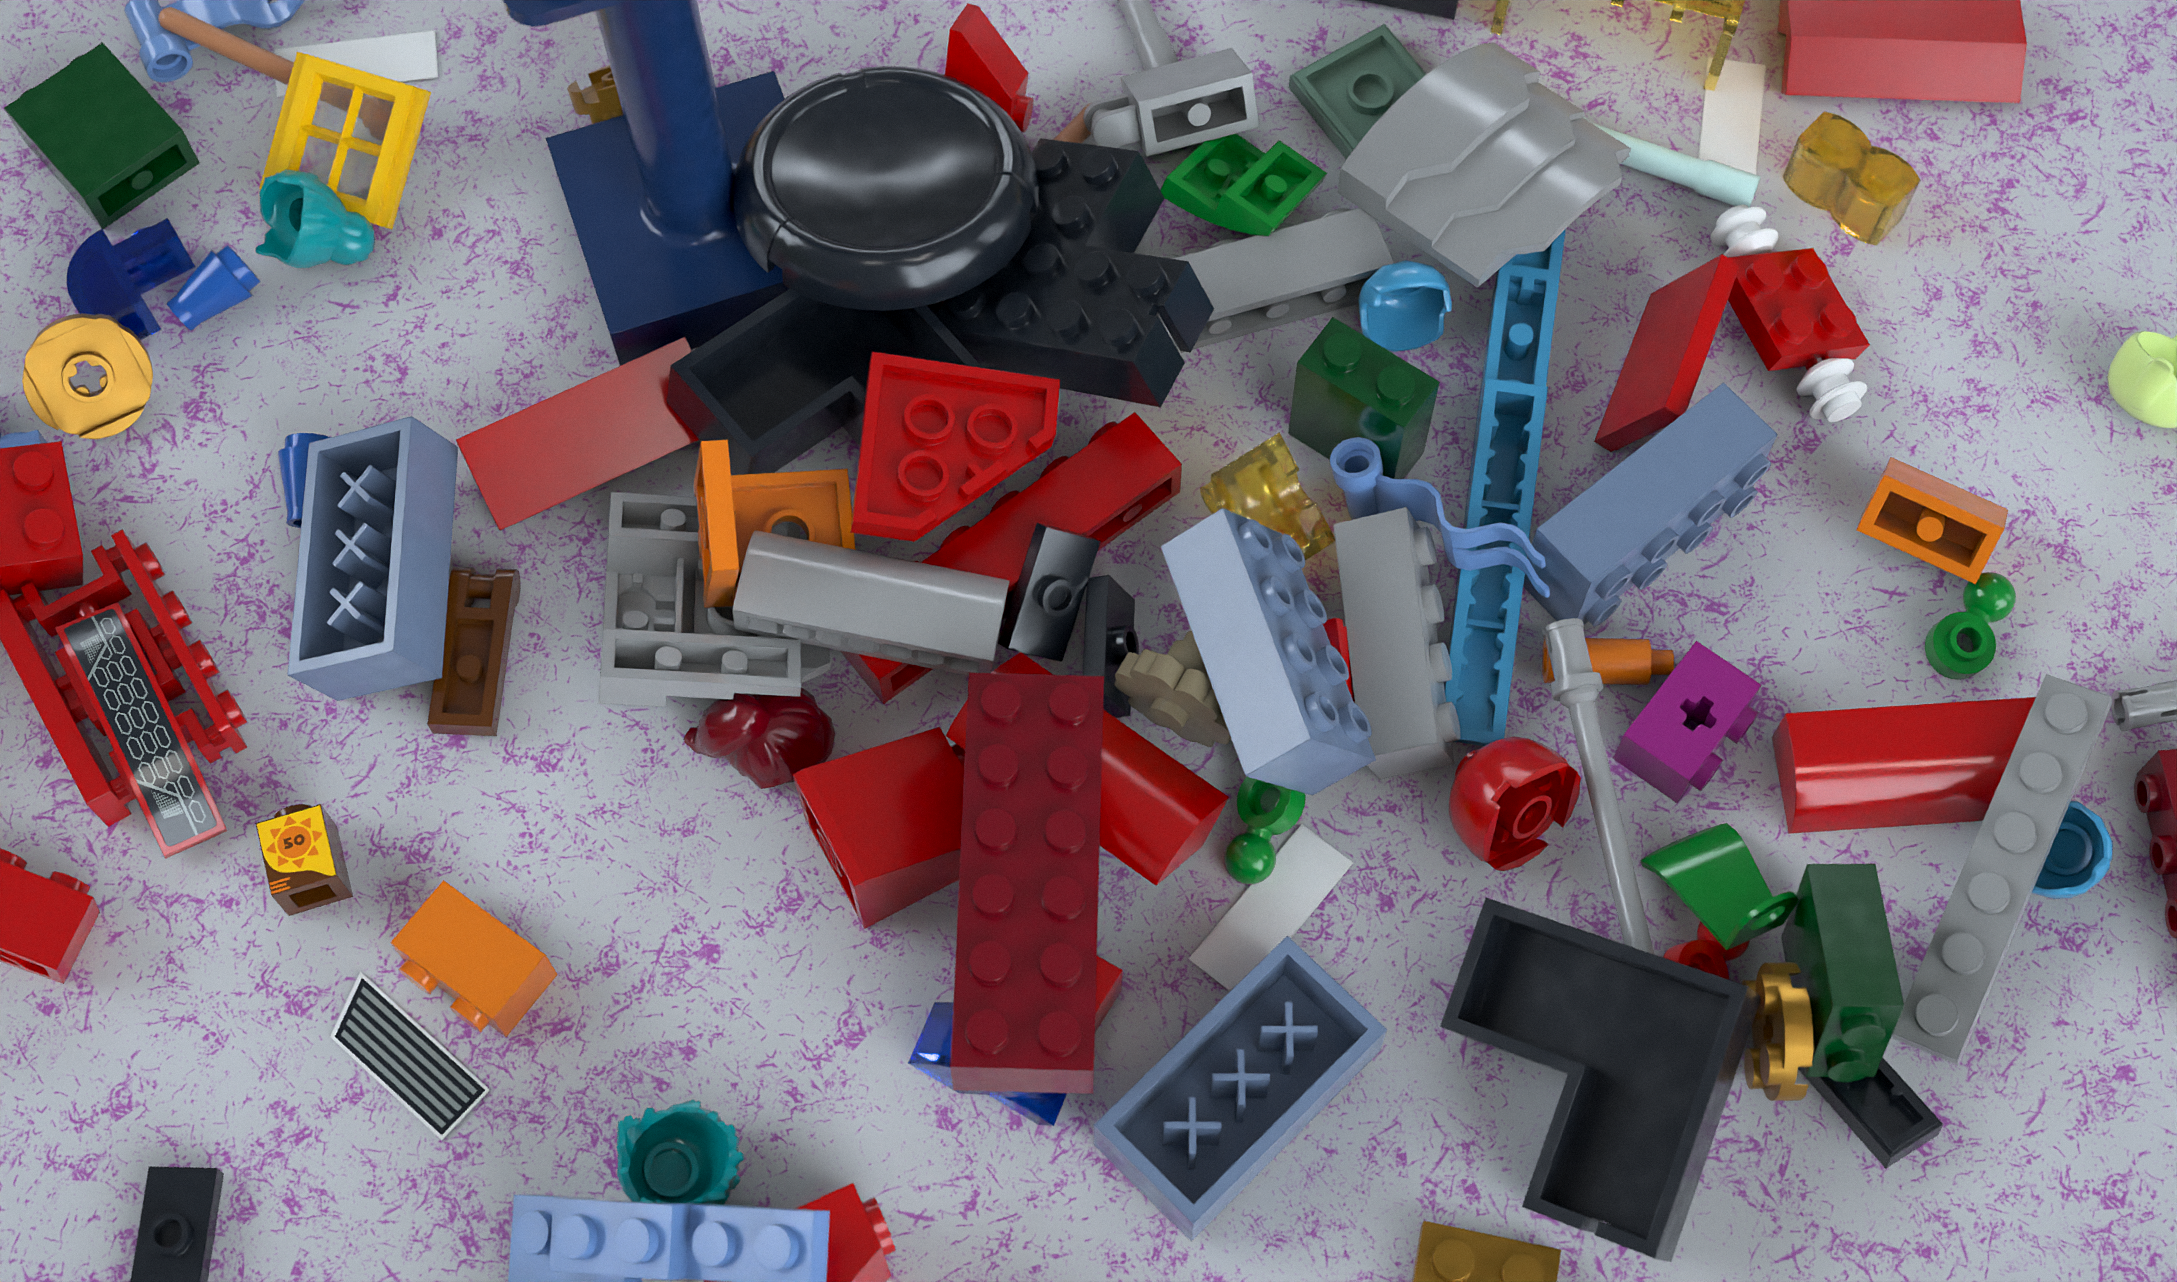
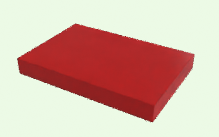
[1594,254,1739,452]

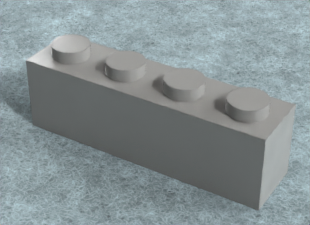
[1156,208,1394,353]
[1333,507,1461,779]

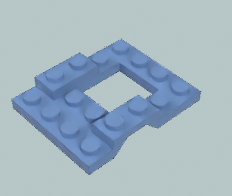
[508,1194,830,1282]

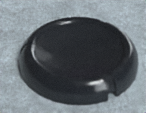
[733,66,1039,311]

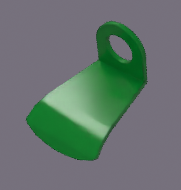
[1640,823,1799,950]

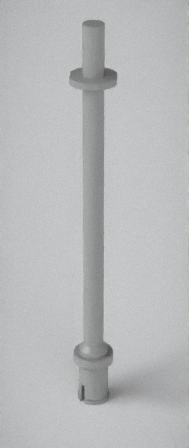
[1542,618,1655,955]

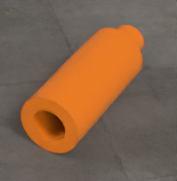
[1542,638,1674,685]

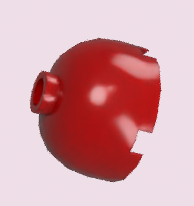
[1449,736,1581,872]

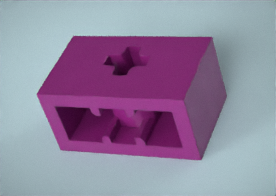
[1613,641,1761,803]

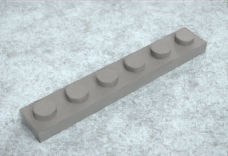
[1892,674,2112,1065]

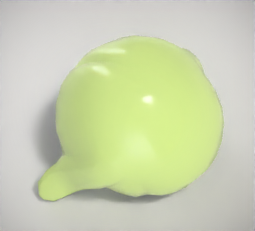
[2107,331,2177,428]

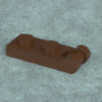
[427,566,520,736]

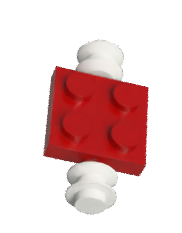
[1710,205,1870,422]

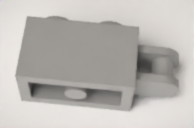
[1083,48,1260,157]

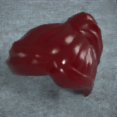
[683,687,835,789]

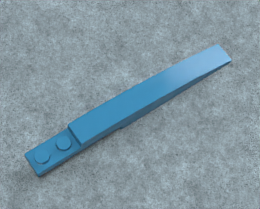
[1444,229,1566,746]

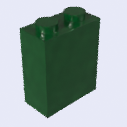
[4,42,200,230]
[1288,317,1440,479]
[1781,864,1904,1082]

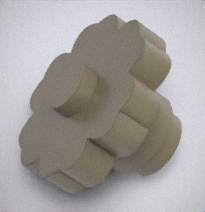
[1115,631,1231,747]

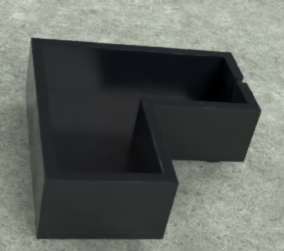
[936,138,1214,408]
[667,289,983,475]
[1440,897,1762,1262]

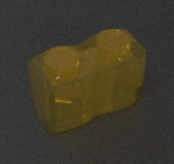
[1783,111,1920,246]

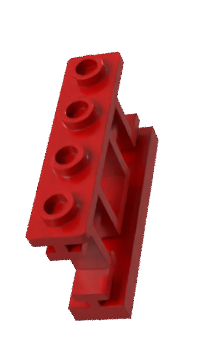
[0,529,247,827]

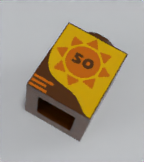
[256,804,353,916]

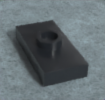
[998,522,1101,662]
[1082,575,1139,718]
[1798,1058,1943,1169]
[130,1166,224,1282]

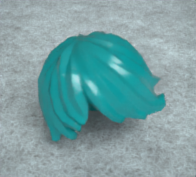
[617,1099,745,1205]

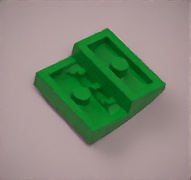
[1160,133,1327,236]

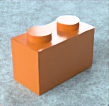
[1856,457,2008,584]
[390,880,558,1037]

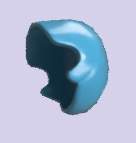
[1359,260,1452,352]
[2032,801,2113,899]

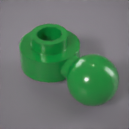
[1925,572,2016,680]
[1224,777,1306,885]

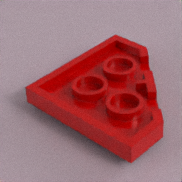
[850,352,1060,542]

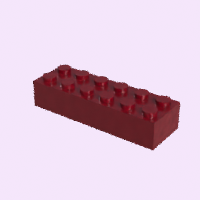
[950,672,1104,1094]

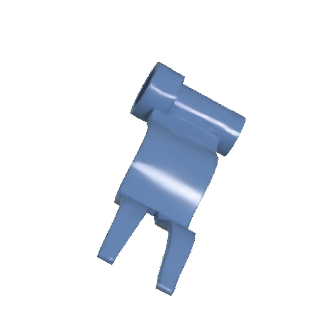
[125,0,305,82]
[1330,437,1550,598]

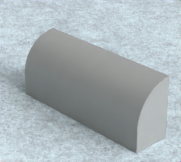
[732,530,1010,676]

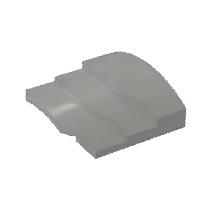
[1338,42,1631,288]
[599,492,831,707]

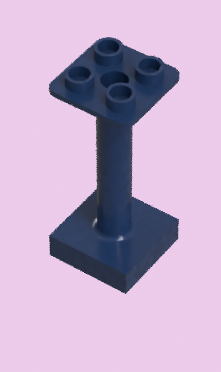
[502,0,790,366]

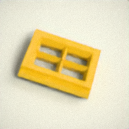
[259,51,431,229]

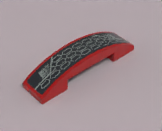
[55,602,227,859]

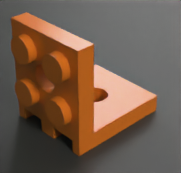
[694,440,856,608]

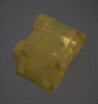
[1200,432,1335,561]

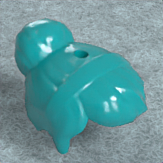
[255,169,375,269]

